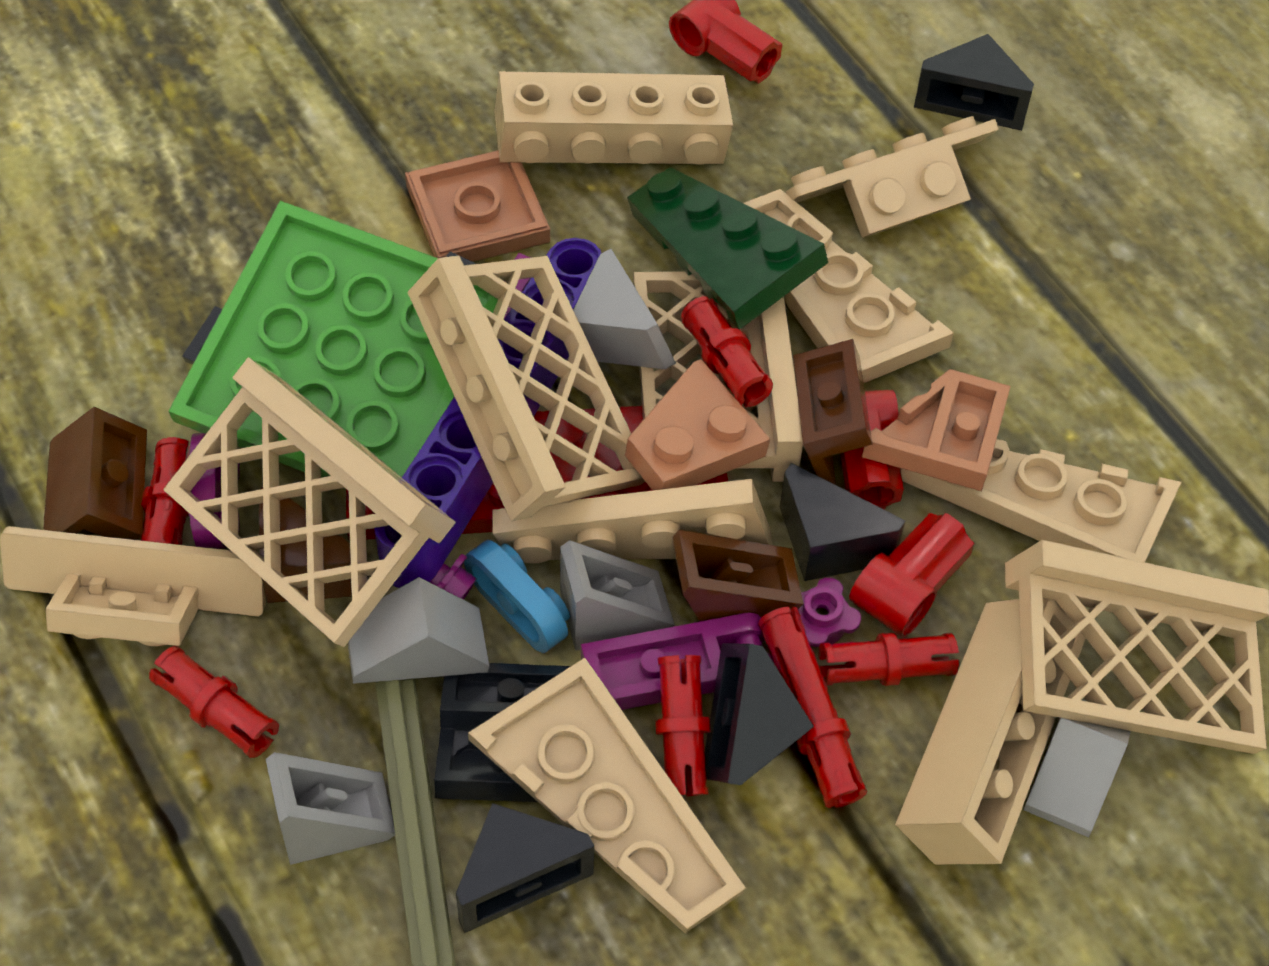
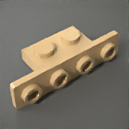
[785,116,999,238]
[0,526,266,646]

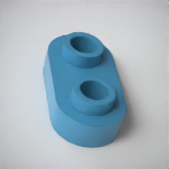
[464,540,570,653]

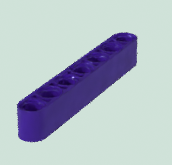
[375,238,601,588]

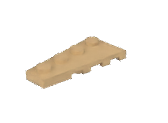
[744,189,954,383]
[901,439,1181,562]
[493,479,773,564]
[468,658,746,933]

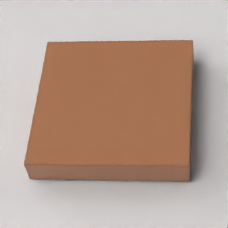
[405,150,550,262]

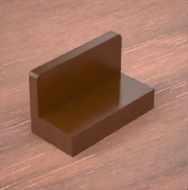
[793,339,873,485]
[43,406,147,540]

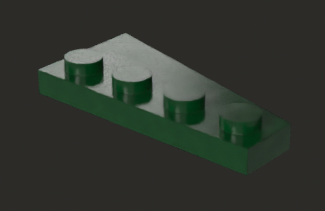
[627,167,829,329]

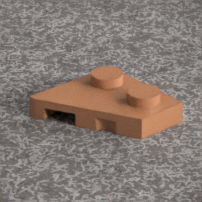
[624,359,770,490]
[862,369,1011,492]

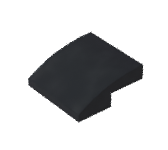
[434,663,571,802]

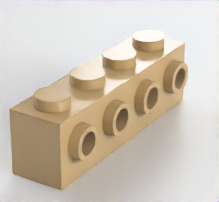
[495,71,733,165]
[895,598,1086,865]

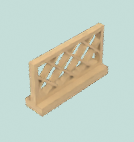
[407,256,645,522]
[633,271,803,482]
[163,357,456,647]
[1005,540,1269,754]

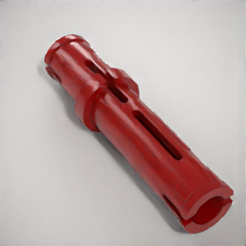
[758,607,868,808]

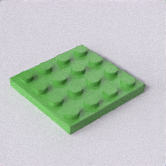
[168,201,498,478]

